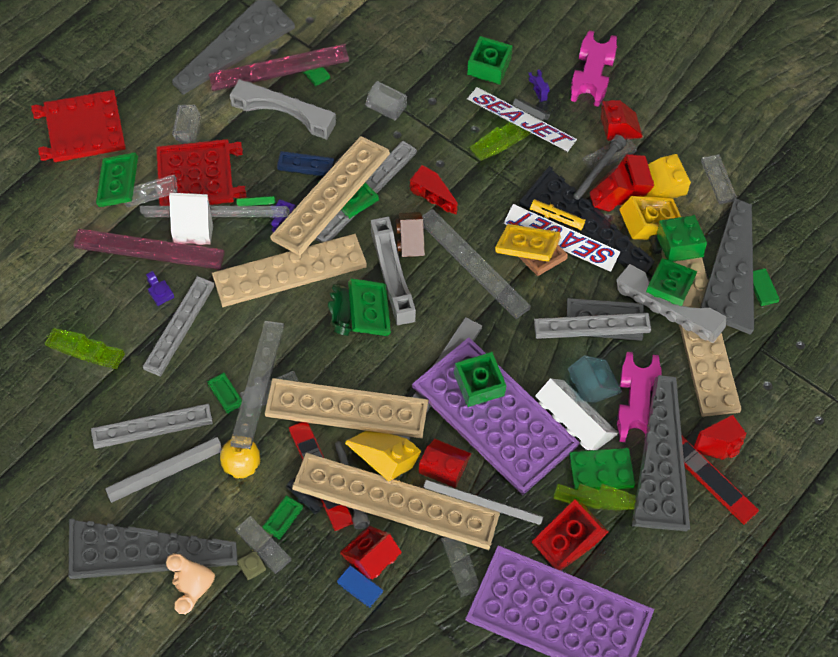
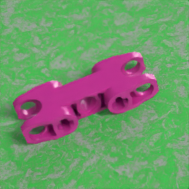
[571,30,617,107]
[617,352,662,442]

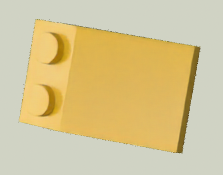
[645,154,690,198]
[619,196,681,240]
[345,431,421,481]

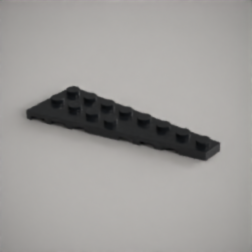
[520,166,655,275]

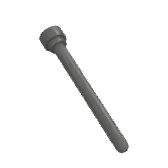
[574,135,627,200]
[335,441,370,529]

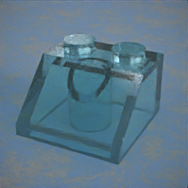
[567,355,622,403]

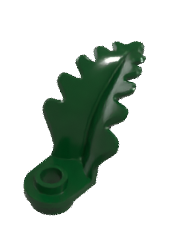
[328,284,352,336]

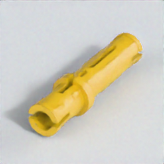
[530,199,586,230]

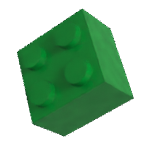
[467,36,513,84]
[657,215,707,262]
[454,352,507,407]

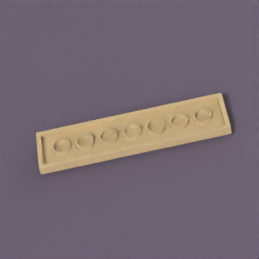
[270,136,390,256]
[212,234,367,307]
[265,378,428,438]

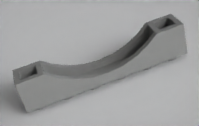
[230,79,336,140]
[371,217,416,325]
[617,264,726,343]

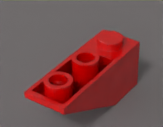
[410,165,458,215]

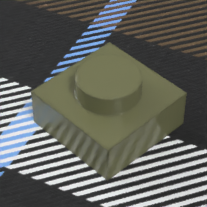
[237,551,266,580]

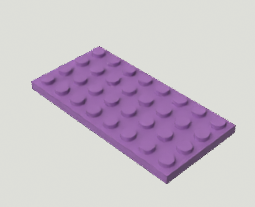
[412,337,580,495]
[466,546,654,657]

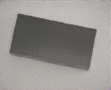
[513,98,551,120]

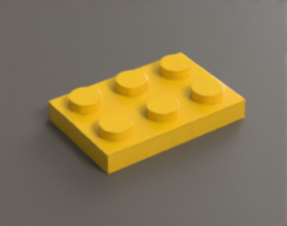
[495,224,561,262]

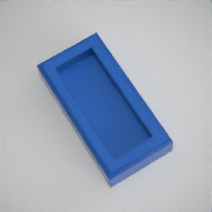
[337,565,383,608]

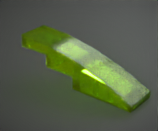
[469,122,531,160]
[44,328,125,369]
[554,484,636,510]

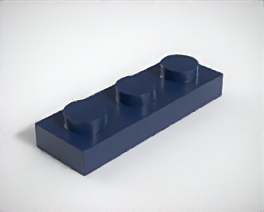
[277,151,334,176]

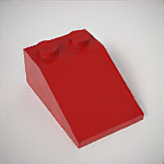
[532,499,609,571]

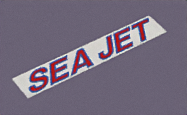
[467,87,577,152]
[504,204,620,272]

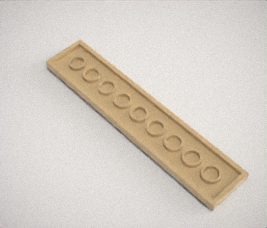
[661,250,741,417]
[293,453,500,550]

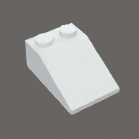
[169,193,213,245]

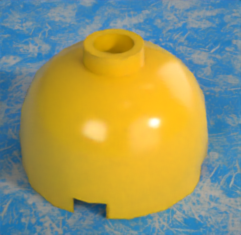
[220,437,260,478]

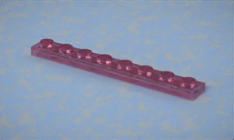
[209,44,349,91]
[74,229,224,269]

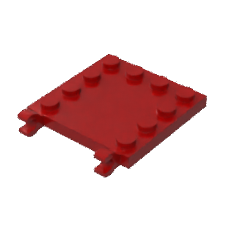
[31,90,126,162]
[156,139,247,210]

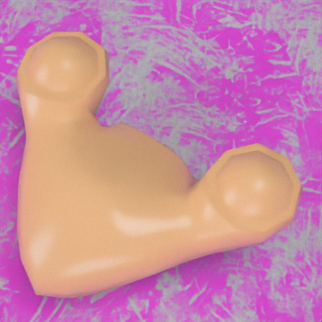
[166,553,215,614]

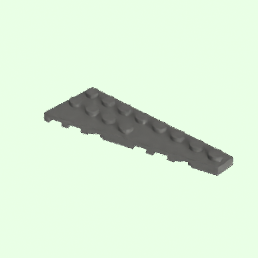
[172,0,295,95]
[700,198,754,335]
[632,375,690,531]
[69,519,238,579]

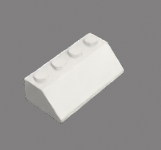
[536,378,618,450]

